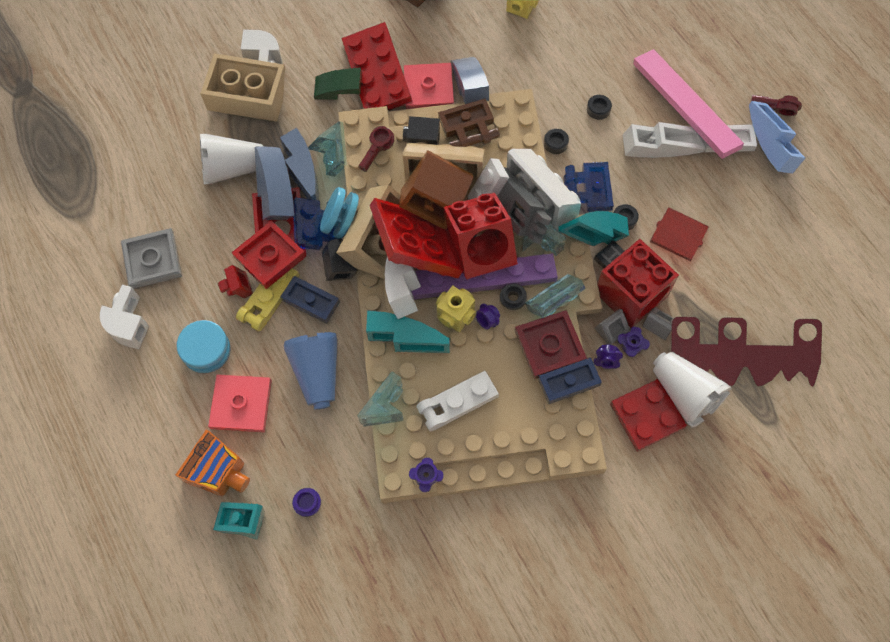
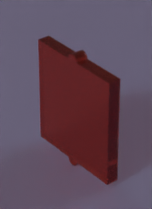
[650,207,709,262]

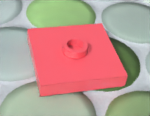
[404,63,454,109]
[208,375,272,433]

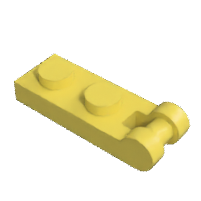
[236,268,300,332]

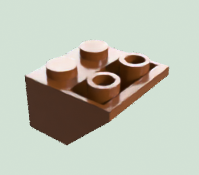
[399,150,473,230]

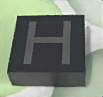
[594,240,625,269]

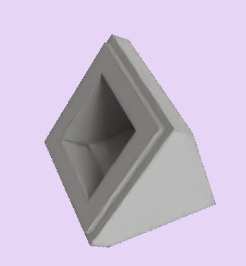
[642,308,674,340]
[594,309,630,345]

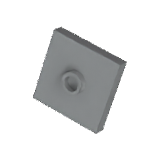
[121,228,182,289]

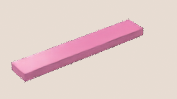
[633,49,744,159]

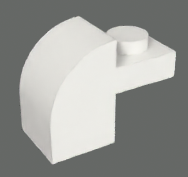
[241,30,283,64]
[100,285,149,349]

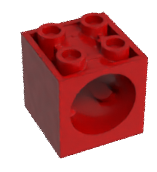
[443,193,518,279]
[597,239,679,328]

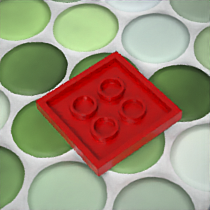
[369,198,464,278]

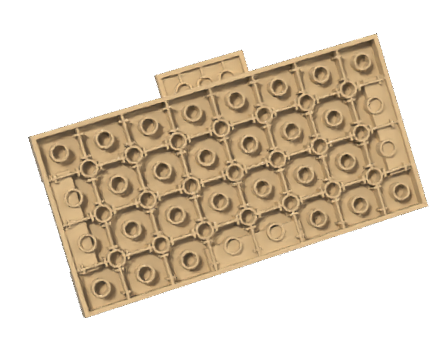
[338,89,607,504]

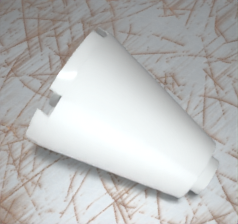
[200,134,263,184]
[653,352,732,428]

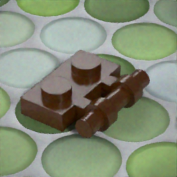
[438,98,500,147]

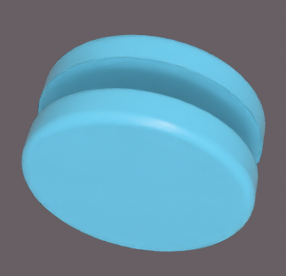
[320,187,359,239]
[176,320,230,373]

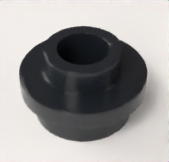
[500,283,527,310]

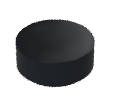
[587,94,612,120]
[544,128,569,154]
[613,204,639,230]

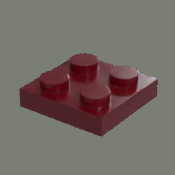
[515,310,587,380]

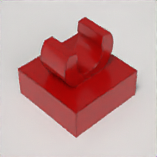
[218,265,253,299]

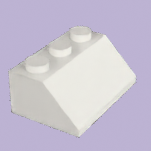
[506,149,581,233]

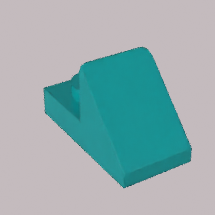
[213,502,265,540]

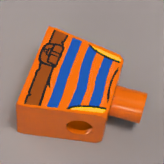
[175,429,250,497]

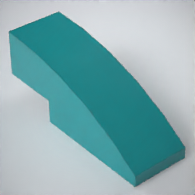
[558,211,629,246]
[366,311,450,353]

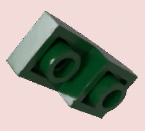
[314,68,362,100]

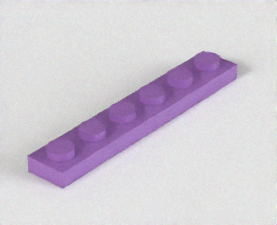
[411,253,558,300]

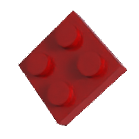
[231,220,306,289]
[610,379,687,452]

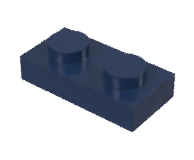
[280,276,340,324]
[538,358,602,404]

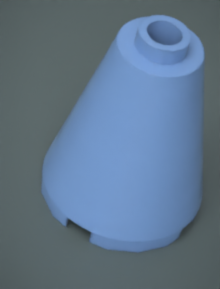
[284,332,338,410]

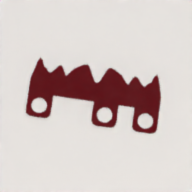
[671,317,822,387]

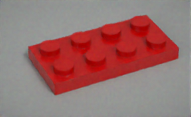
[341,22,413,110]

